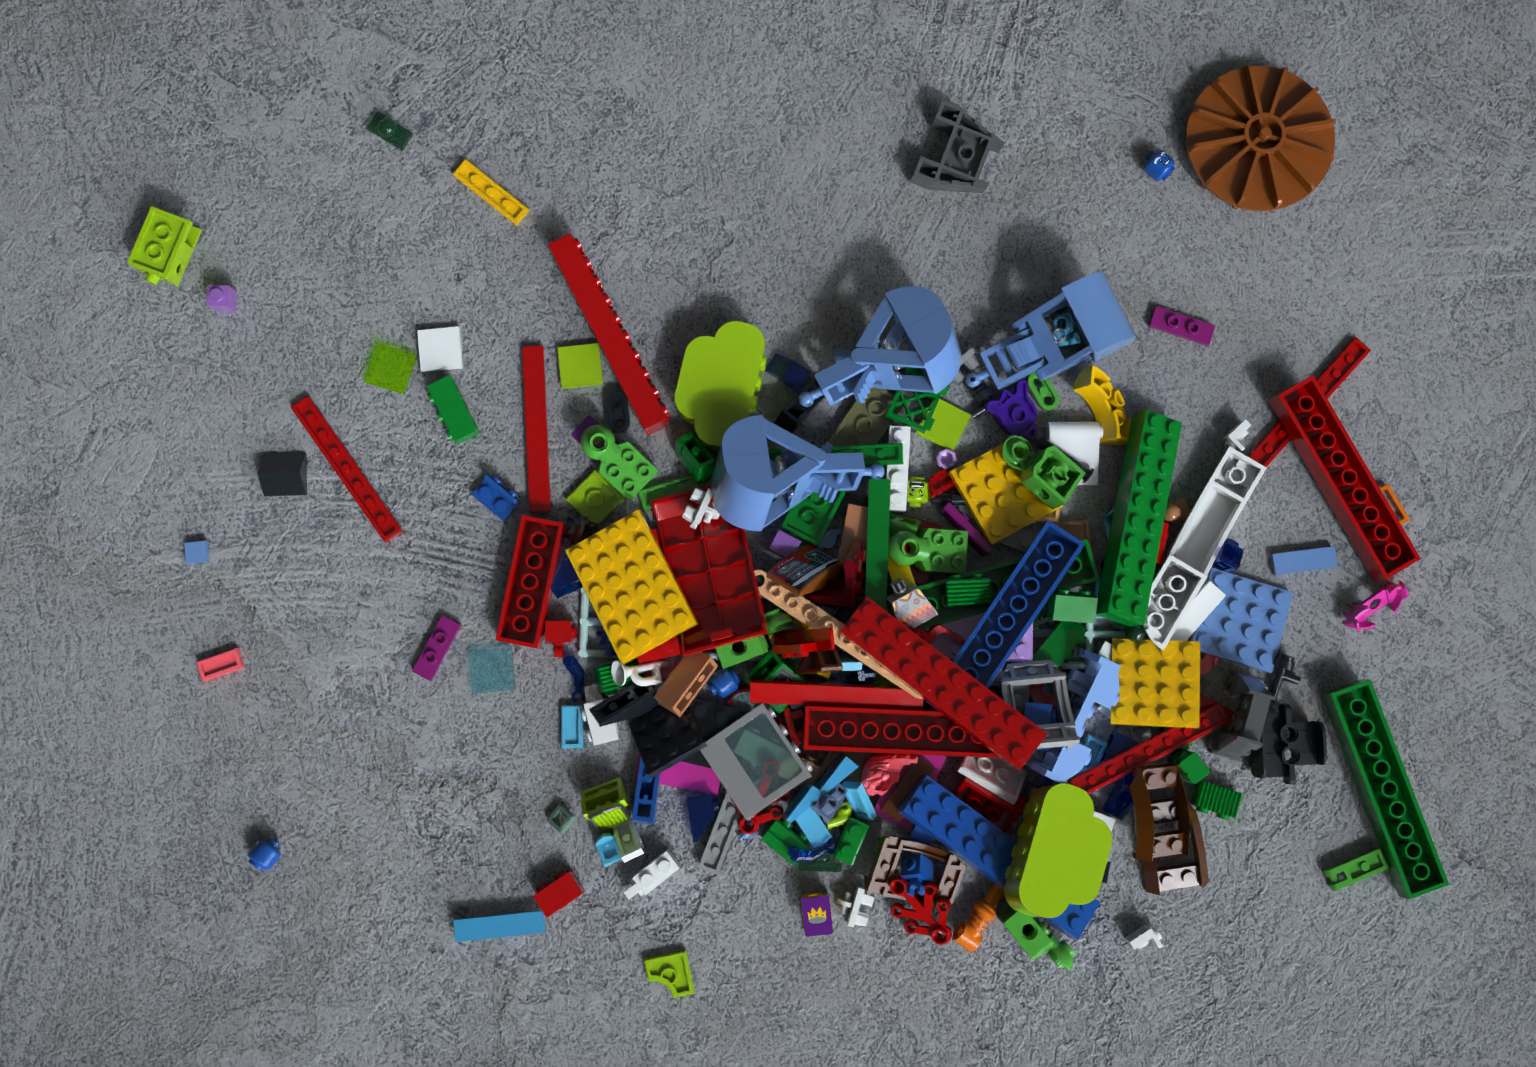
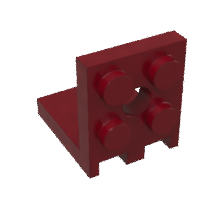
[804,541,867,607]

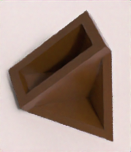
[793,646,843,675]

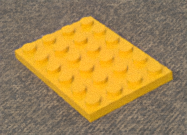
[565,509,698,664]

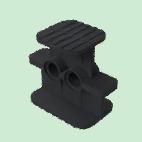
[1249,704,1328,785]

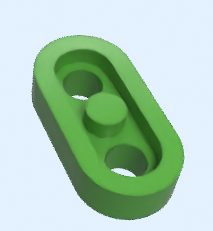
[1027,372,1059,411]

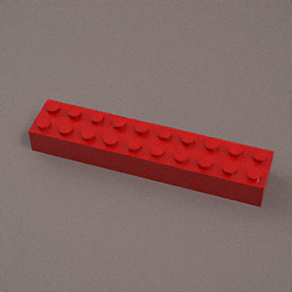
[548,233,671,436]
[1268,375,1421,581]
[840,597,1047,771]
[804,705,1000,758]

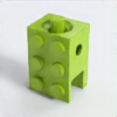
[127,206,202,287]

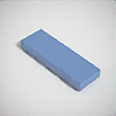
[1270,546,1338,575]

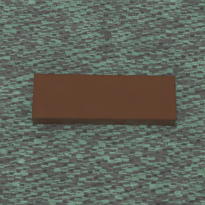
[881,757,935,822]

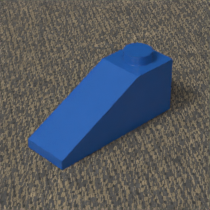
[632,757,661,825]

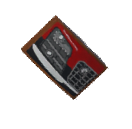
[766,544,843,596]

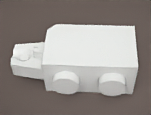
[581,684,621,746]
[624,849,681,899]

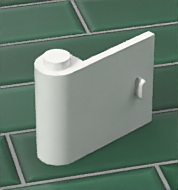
[1046,422,1103,485]

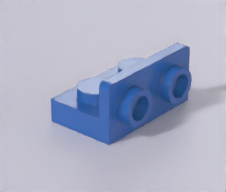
[471,474,520,522]

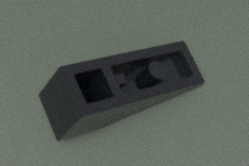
[774,377,825,433]
[589,677,659,727]

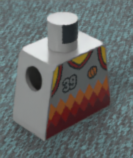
[887,578,938,630]

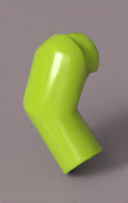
[825,802,852,829]

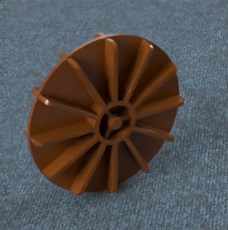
[1185,64,1336,212]

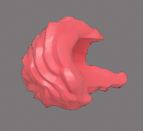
[861,753,918,796]

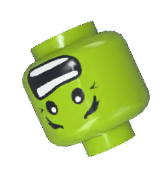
[906,477,929,508]

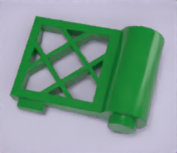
[886,367,950,433]

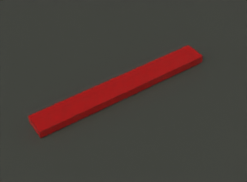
[1247,337,1371,467]
[522,346,552,513]
[291,395,403,543]
[750,680,924,710]
[1067,703,1230,794]

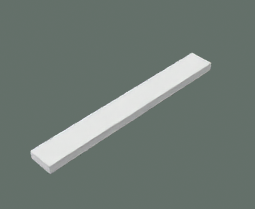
[1097,581,1226,719]

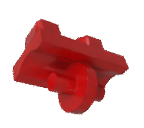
[772,707,804,746]

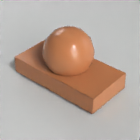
[1164,497,1190,525]

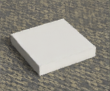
[417,326,463,372]

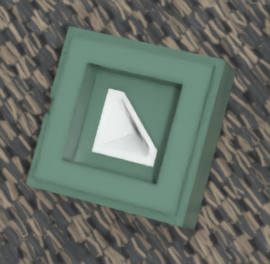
[546,803,577,834]

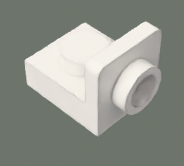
[1222,419,1252,452]
[1125,924,1163,950]

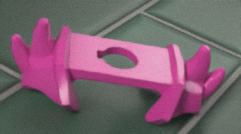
[1342,581,1409,632]

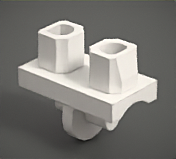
[682,488,720,529]
[837,885,875,927]

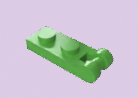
[1323,847,1389,891]

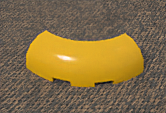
[1073,365,1131,445]

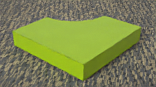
[644,949,695,998]

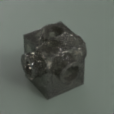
[563,515,599,545]

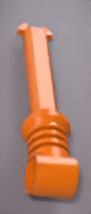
[952,883,1005,952]

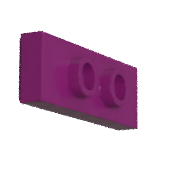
[1148,306,1216,346]
[940,502,993,556]
[412,615,462,681]

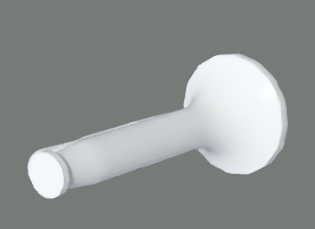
[611,659,669,686]

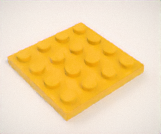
[948,443,1063,545]
[1110,638,1200,728]

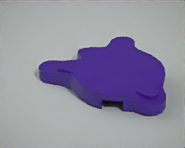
[984,379,1038,441]

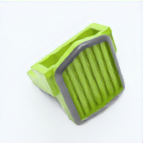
[580,777,631,831]

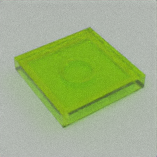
[364,343,418,395]

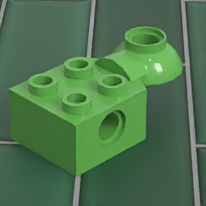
[580,425,659,502]
[1002,435,1085,510]
[889,528,968,574]
[716,608,793,669]
[997,906,1076,972]

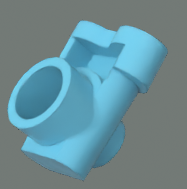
[1053,312,1081,348]

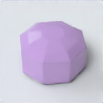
[935,448,957,469]

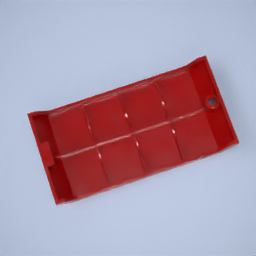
[651,484,768,657]

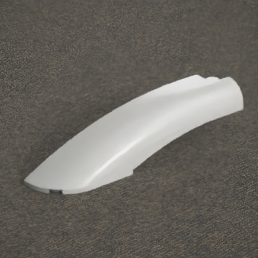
[1143,446,1267,650]

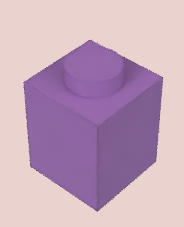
[206,285,237,312]
[767,530,801,558]

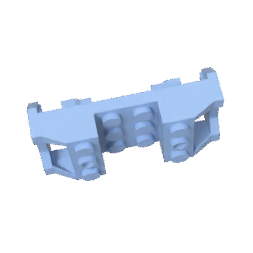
[1026,648,1121,783]

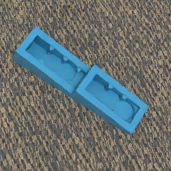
[781,753,859,823]
[453,910,546,942]

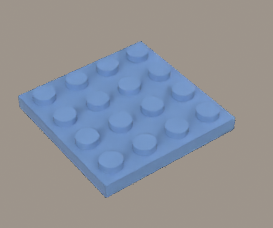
[1190,568,1293,673]

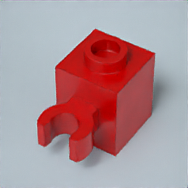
[545,621,577,657]

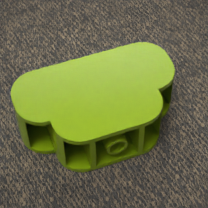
[675,321,767,452]
[1004,783,1112,918]

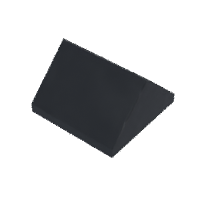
[257,453,307,497]

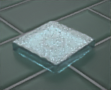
[469,648,516,694]

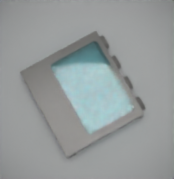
[700,703,813,821]

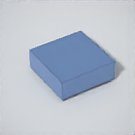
[184,540,210,564]

